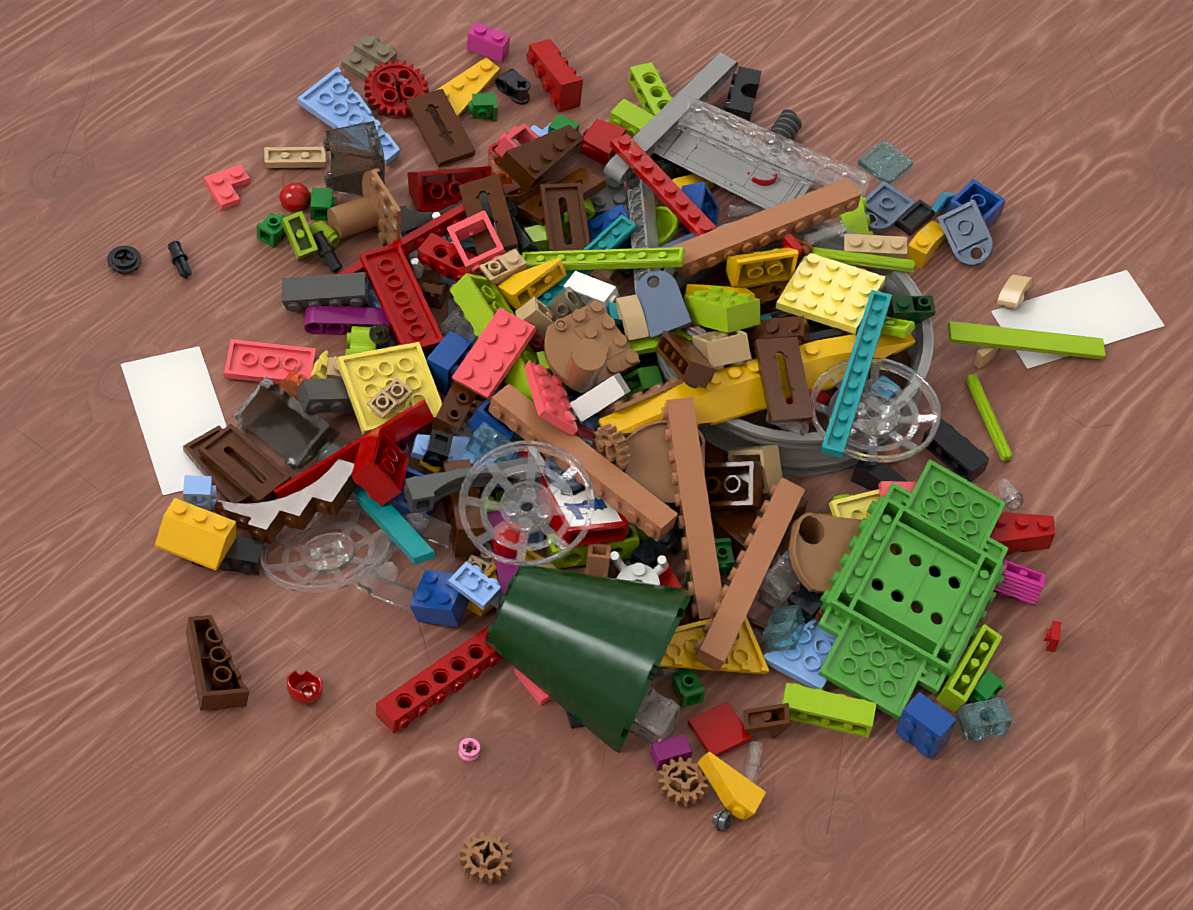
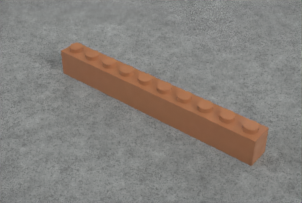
[672,178,861,278]
[488,384,678,542]
[661,397,722,622]
[694,477,805,672]

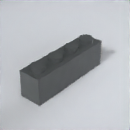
[282,272,370,311]
[297,378,355,414]

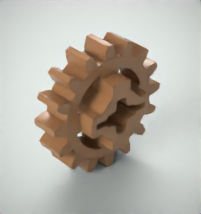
[594,424,631,470]
[657,757,708,807]
[460,832,512,884]

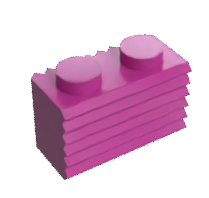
[466,22,510,63]
[994,560,1046,605]

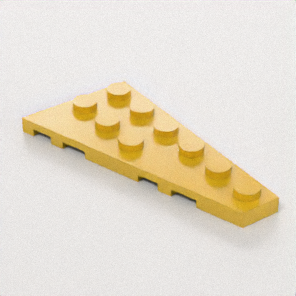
[659,616,769,675]

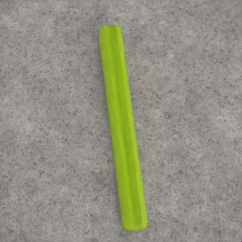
[812,247,915,272]
[966,374,1013,462]

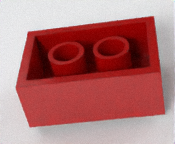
[351,428,409,506]

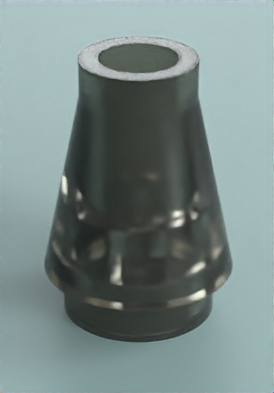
[369,323,393,344]

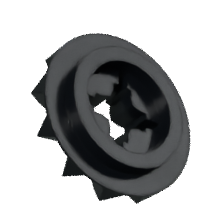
[107,246,141,275]

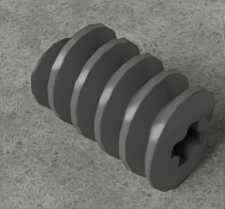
[764,109,802,151]

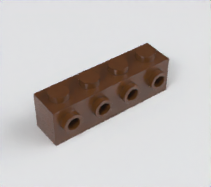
[741,316,810,352]
[655,330,714,389]
[431,381,481,436]

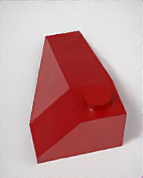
[407,166,491,212]

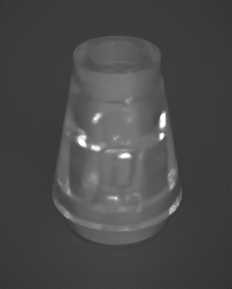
[997,478,1023,510]

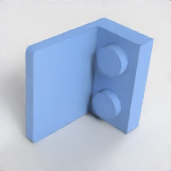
[448,561,502,610]

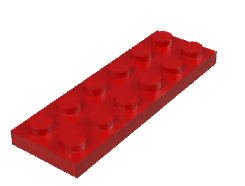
[359,243,443,351]

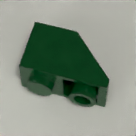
[887,296,936,325]

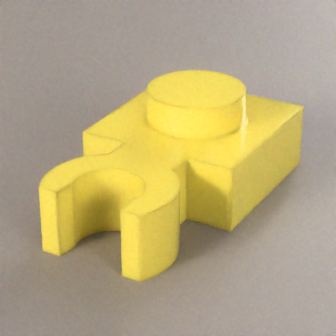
[310,350,337,379]

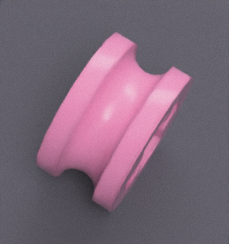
[458,738,480,761]

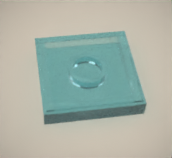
[858,140,913,185]

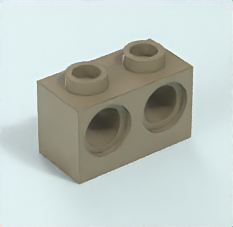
[548,286,586,319]

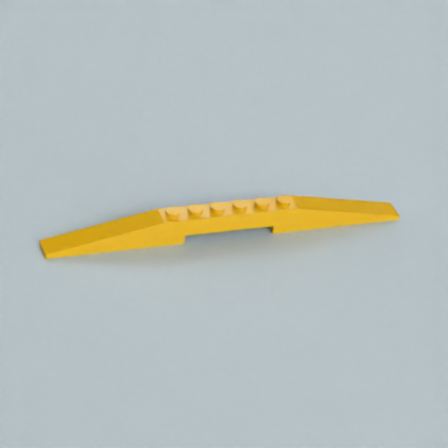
[598,333,915,436]

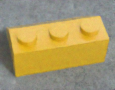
[725,248,799,288]
[155,498,237,571]

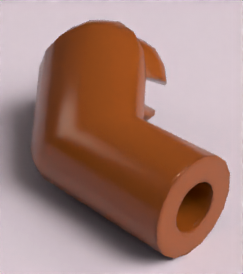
[792,235,813,256]

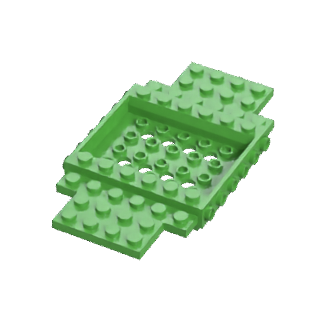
[817,459,1008,720]

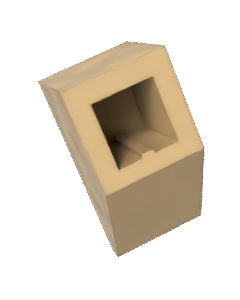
[479,249,527,285]

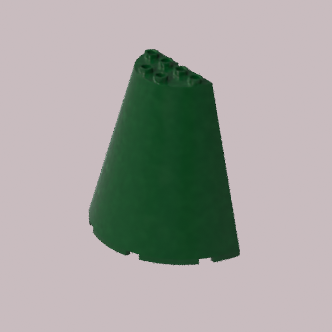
[486,564,693,753]

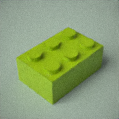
[684,286,760,333]

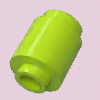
[309,220,340,248]

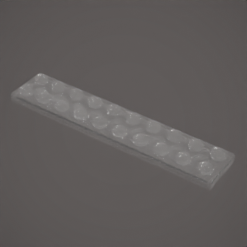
[676,95,871,198]

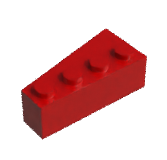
[526,39,583,112]
[990,512,1055,555]

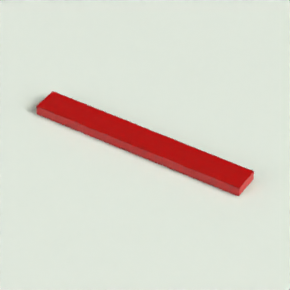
[273,400,434,499]

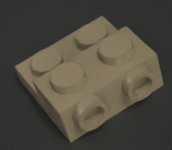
[341,34,397,80]

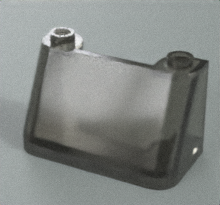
[323,121,385,197]
[233,376,340,470]

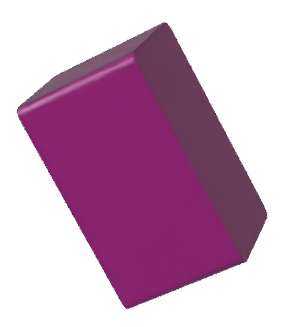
[650,734,692,771]

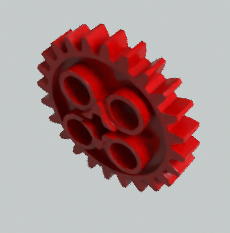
[364,59,429,119]

